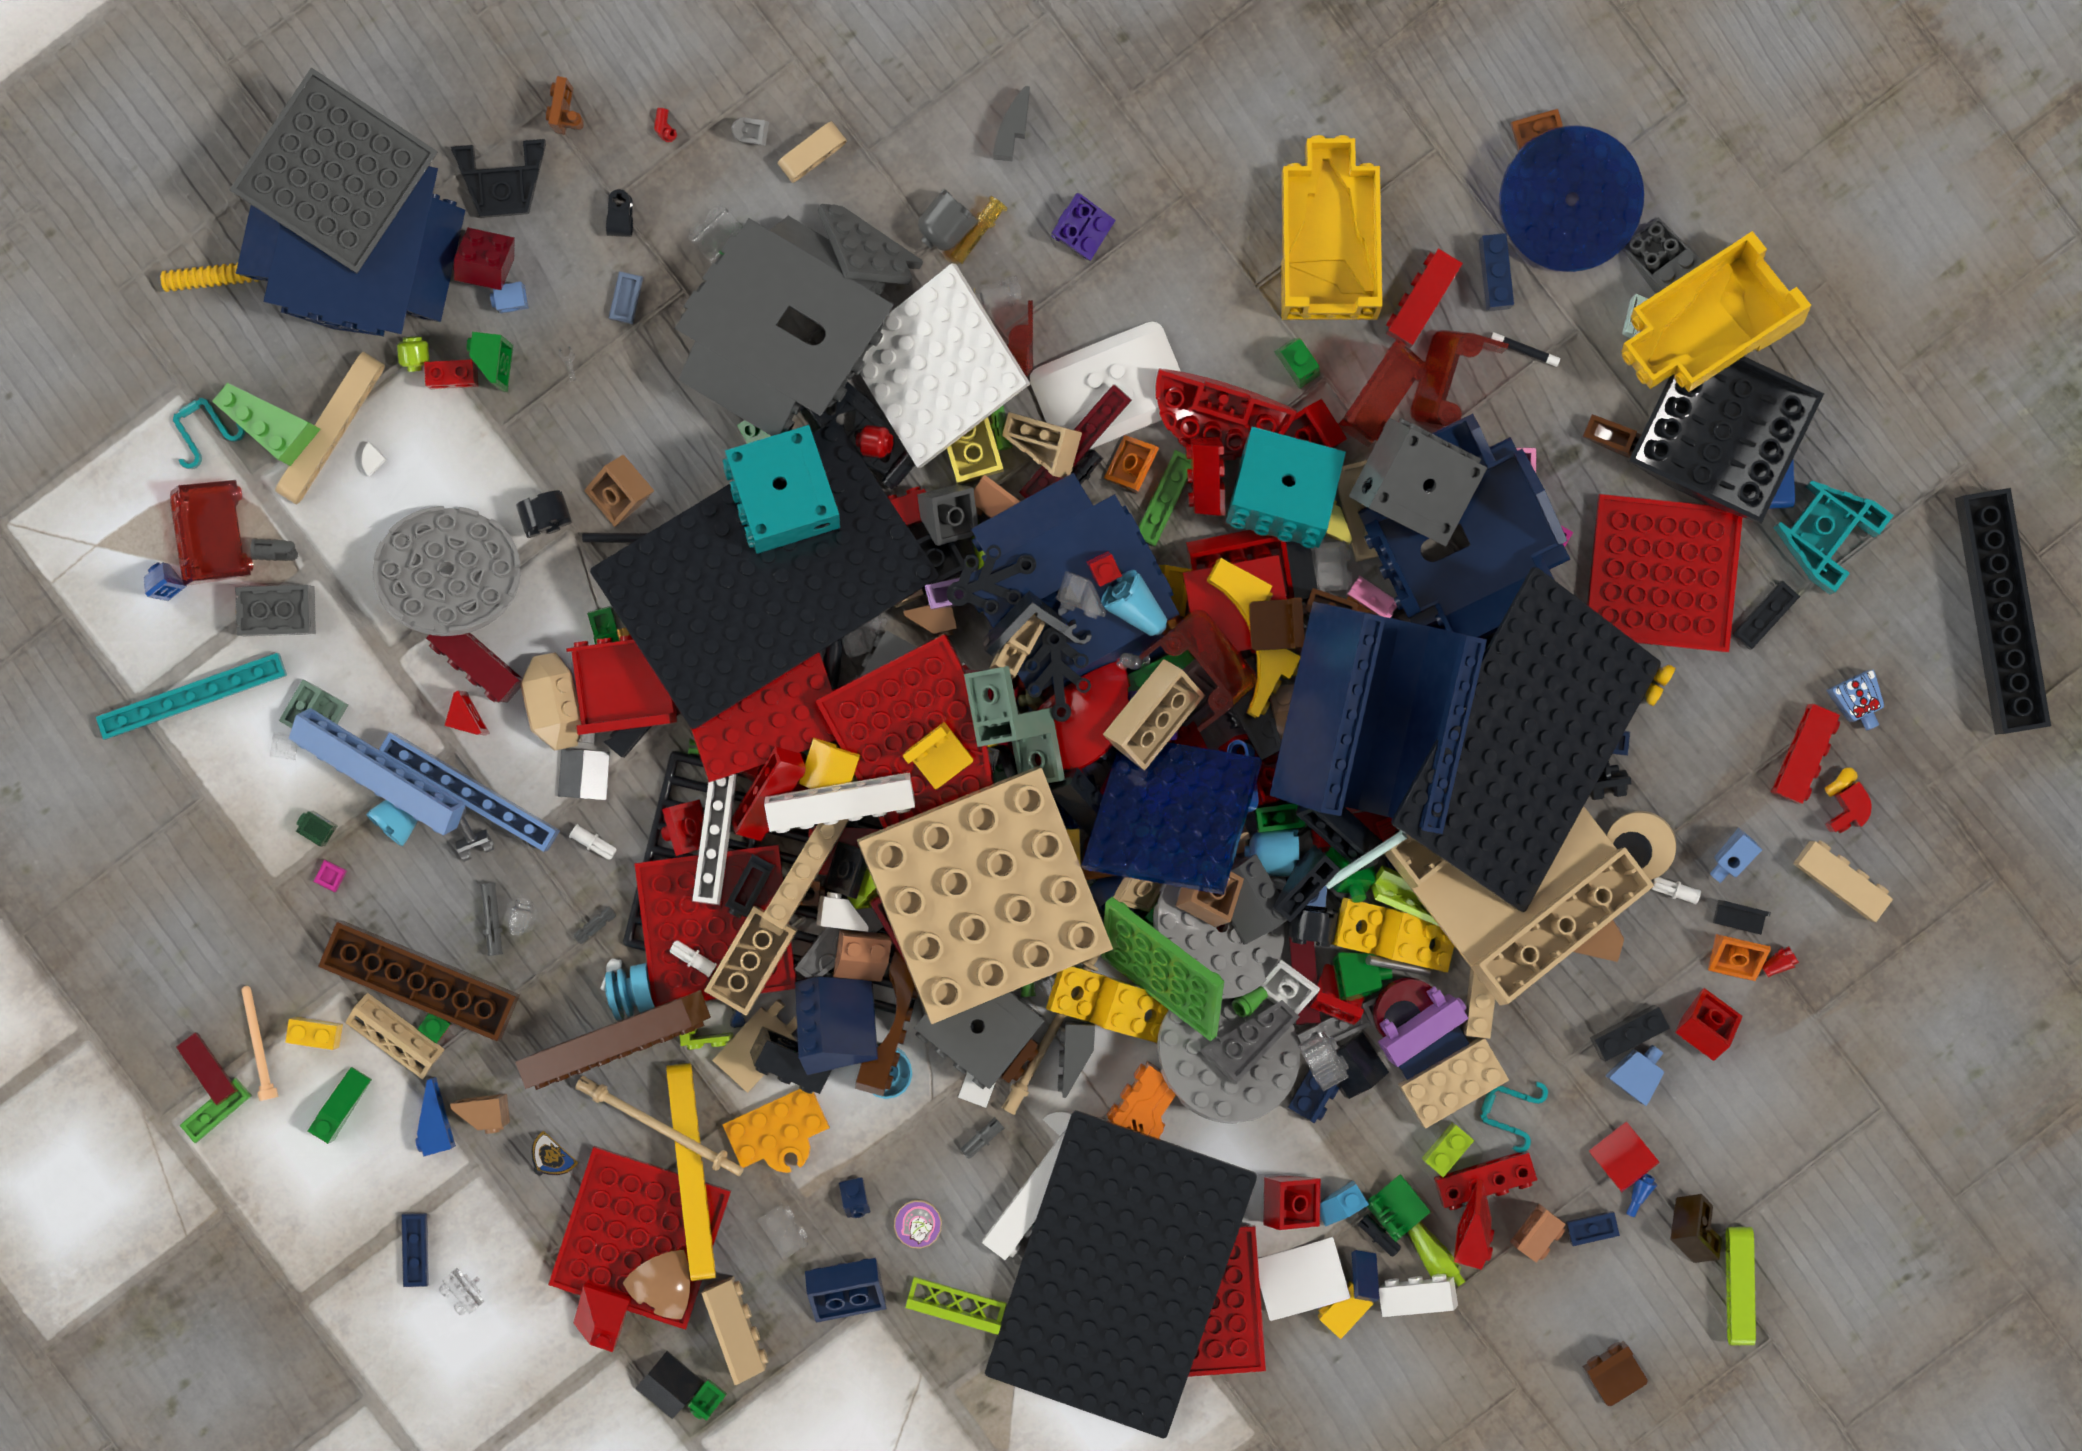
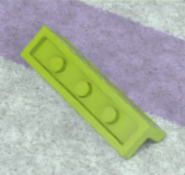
[1371,865,1440,927]
[905,1276,1006,1335]

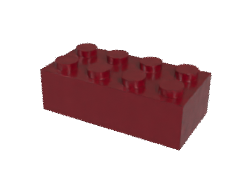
[426,633,522,703]

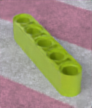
[1725,1227,1756,1346]

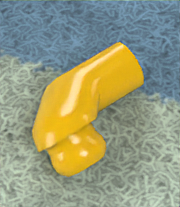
[1824,767,1858,797]

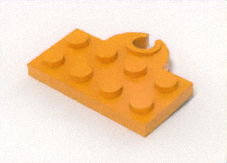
[722,1089,830,1173]

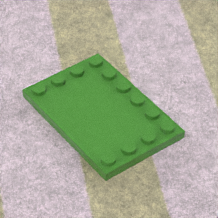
[1101,897,1224,1041]

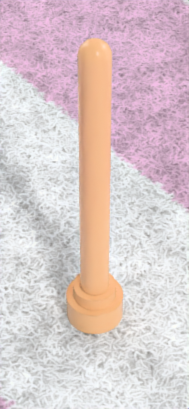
[241,986,279,1101]

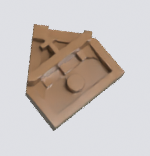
[1573,920,1624,962]

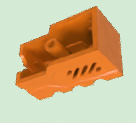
[1106,1061,1176,1139]

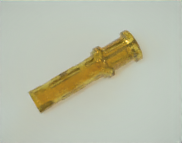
[950,195,1008,264]

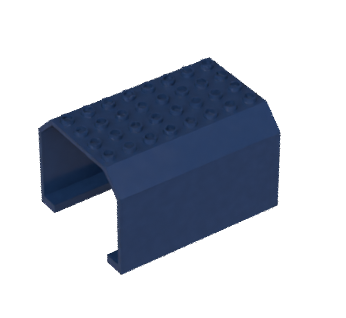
[1270,602,1487,834]

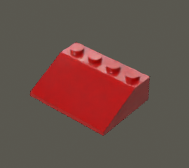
[1186,530,1294,599]

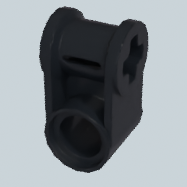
[606,189,633,237]

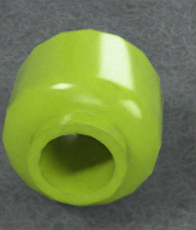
[397,336,430,372]

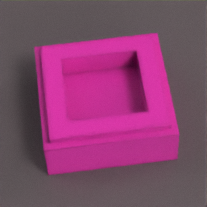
[313,860,347,892]

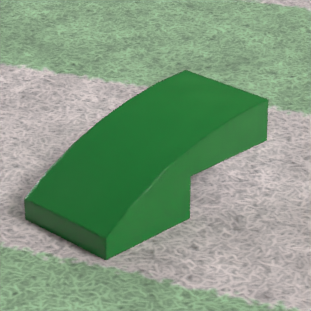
[587,606,619,644]

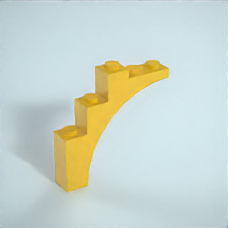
[1207,558,1301,718]

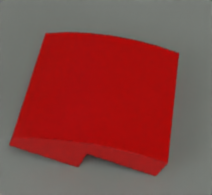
[1589,1122,1660,1192]

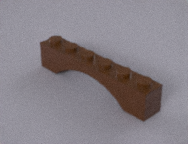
[855,948,918,1096]

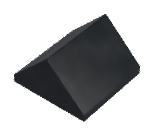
[1322,1032,1389,1099]
[636,1351,704,1419]

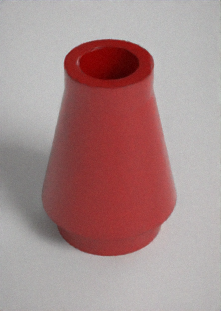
[1762,946,1799,978]

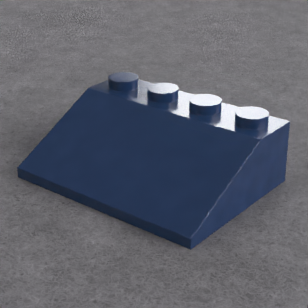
[795,977,878,1075]

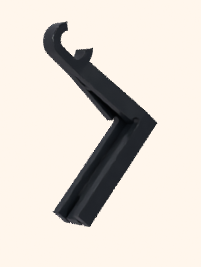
[982,591,1092,657]

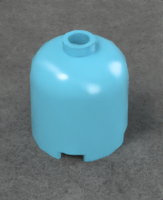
[1245,829,1299,877]

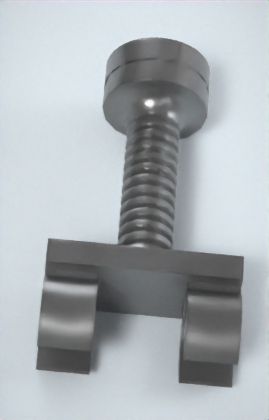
[455,801,495,862]

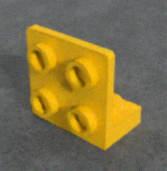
[903,722,974,789]

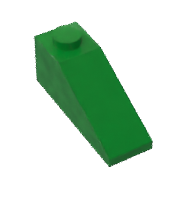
[308,1067,372,1144]

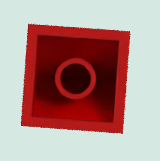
[444,690,490,736]

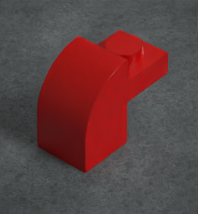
[1825,781,1872,833]

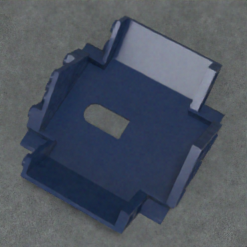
[236,166,466,337]
[1358,413,1571,638]
[968,473,1179,697]

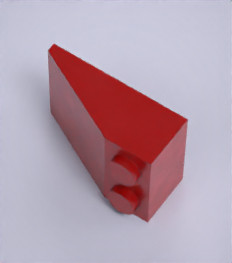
[1454,1179,1494,1270]

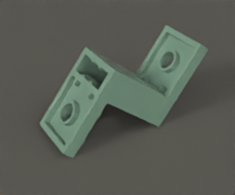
[964,666,1065,783]

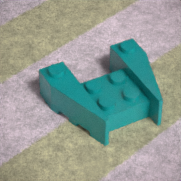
[1773,481,1894,595]

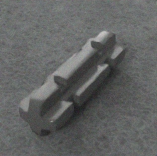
[573,906,616,944]

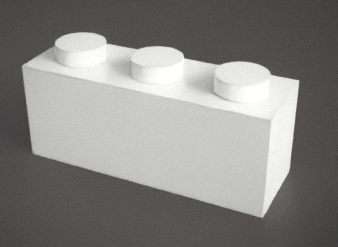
[1379,1274,1458,1317]

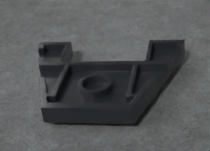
[451,139,546,218]

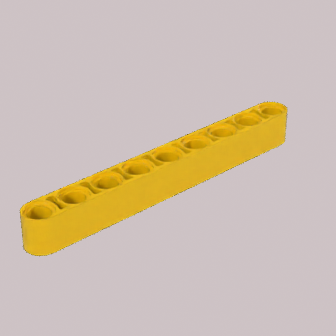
[666,1062,716,1281]

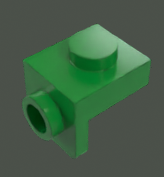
[688,1379,727,1421]

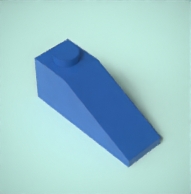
[144,562,187,601]
[415,1077,456,1157]

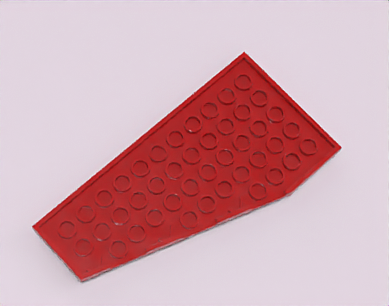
[815,634,994,828]

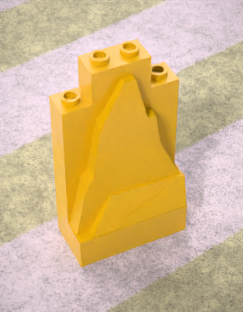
[1281,135,1382,320]
[1621,231,1811,392]

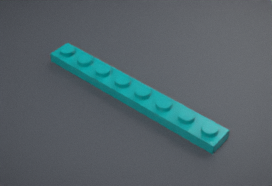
[96,653,287,740]

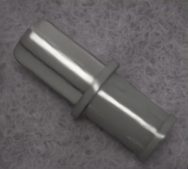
[961,1117,1005,1159]

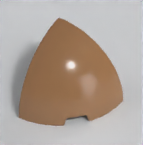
[623,1250,690,1319]

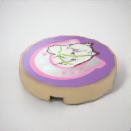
[894,1199,942,1249]

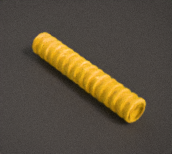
[160,262,259,292]

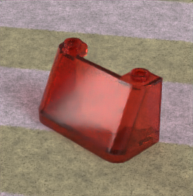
[170,480,253,586]

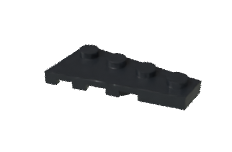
[1215,653,1281,761]

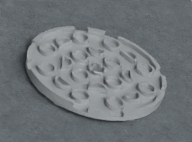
[373,506,521,636]
[1153,853,1285,999]
[1157,998,1300,1124]

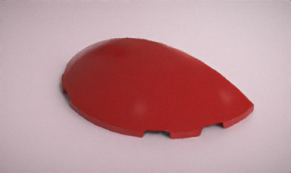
[1156,368,1297,460]
[1007,660,1131,771]

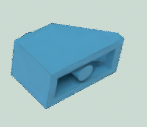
[1320,1180,1369,1227]

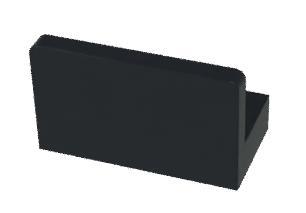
[1713,900,1771,935]

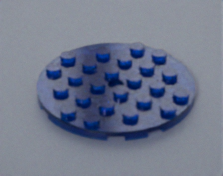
[1499,125,1644,272]

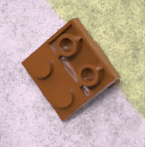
[546,76,584,135]
[1511,109,1572,169]

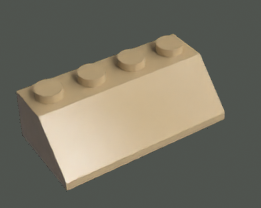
[1103,659,1205,771]
[701,1276,768,1385]

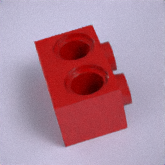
[424,359,479,390]

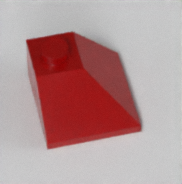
[573,1283,631,1352]

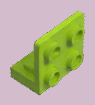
[679,1029,733,1050]

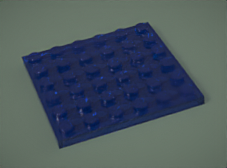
[1082,742,1262,895]

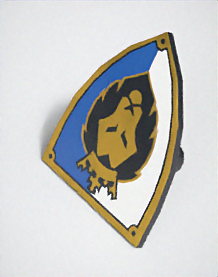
[531,1131,578,1176]

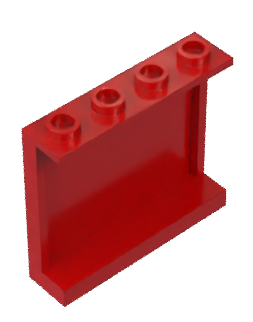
[1182,555,1287,662]
[566,635,677,735]

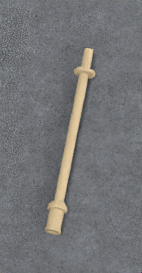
[1001,955,1100,1115]
[576,1076,744,1176]

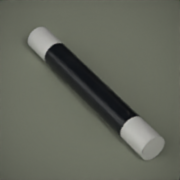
[1490,332,1560,367]

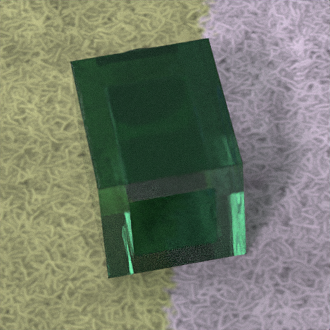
[295,811,338,847]

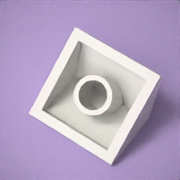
[1261,959,1320,1015]

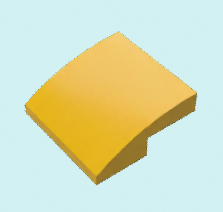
[799,737,860,789]

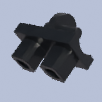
[1590,761,1632,800]

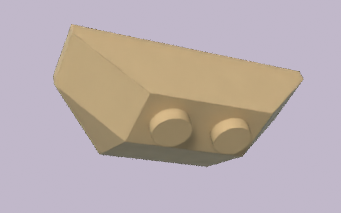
[520,652,581,751]

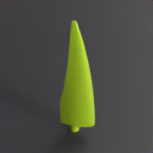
[1408,1221,1465,1287]

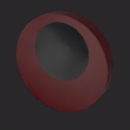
[1373,977,1434,1038]

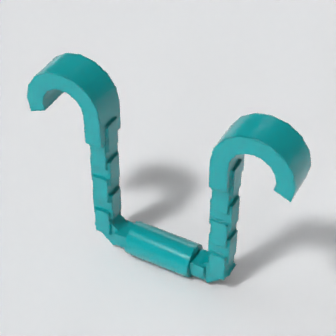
[173,398,245,469]
[1480,1081,1548,1153]

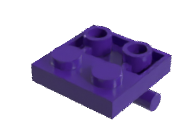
[1051,193,1116,261]

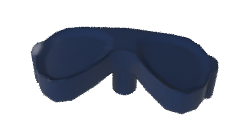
[730,1008,745,1028]

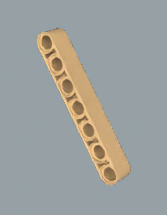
[275,352,385,505]

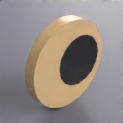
[1607,811,1677,880]

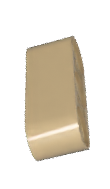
[777,121,847,183]

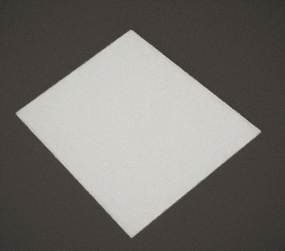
[958,1072,995,1108]

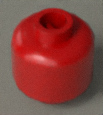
[856,425,893,458]

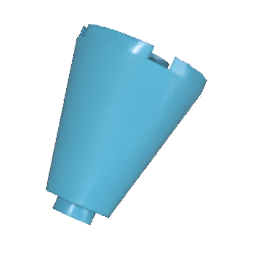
[1101,570,1167,636]
[366,800,418,846]

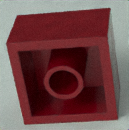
[454,227,515,290]

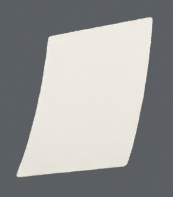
[1258,1237,1350,1321]

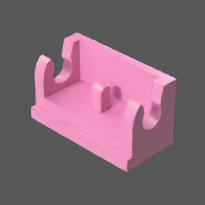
[1346,575,1397,618]

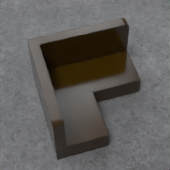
[1670,1194,1722,1263]

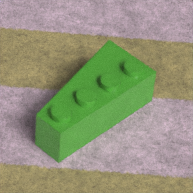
[212,383,321,466]

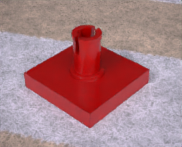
[661,799,704,856]

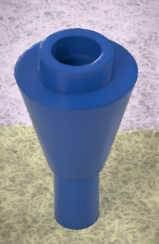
[1626,1174,1657,1217]

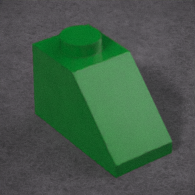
[1255,804,1305,833]

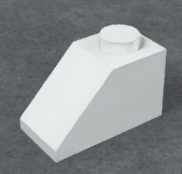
[816,892,869,932]

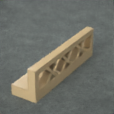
[346,993,445,1079]

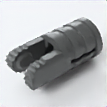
[250,538,298,561]

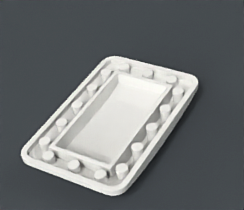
[1030,322,1180,451]

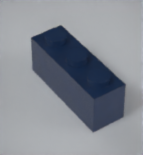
[1478,233,1514,312]

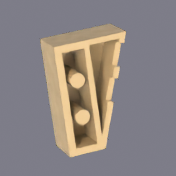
[1002,412,1082,478]

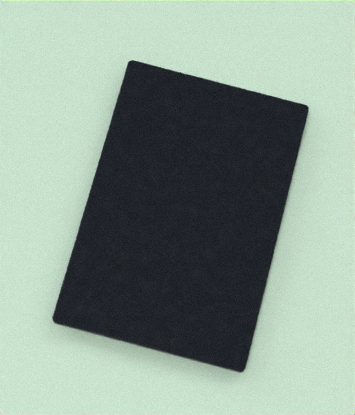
[590,421,939,729]
[1391,567,1661,912]
[985,1110,1257,1439]

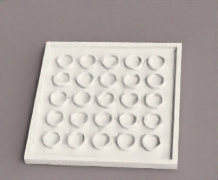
[860,263,1030,468]

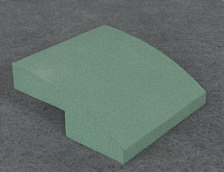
[279,679,349,729]

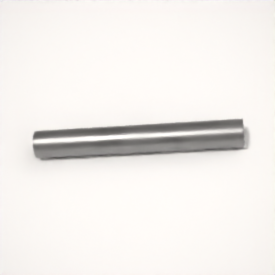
[1366,955,1432,976]

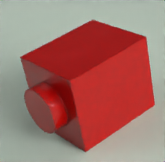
[1087,551,1122,587]

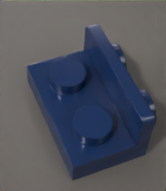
[1288,1065,1339,1124]

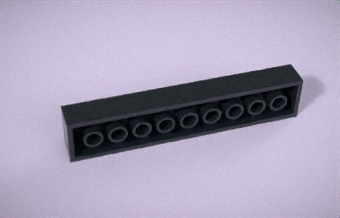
[1955,488,2051,735]

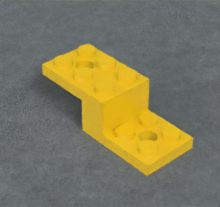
[1331,897,1454,973]
[1046,966,1169,1043]

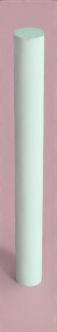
[1325,831,1408,889]

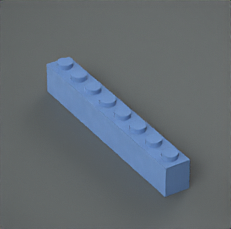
[288,708,466,835]
[379,732,560,852]

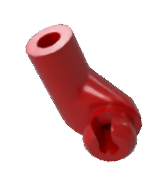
[654,108,677,142]

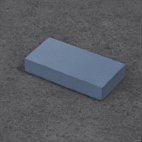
[609,271,643,324]

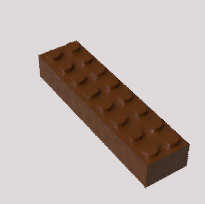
[318,921,520,1041]
[515,990,711,1090]

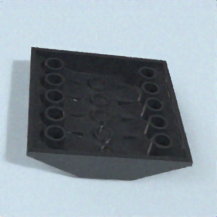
[1628,356,1824,524]

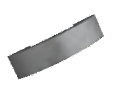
[1297,996,1378,1057]

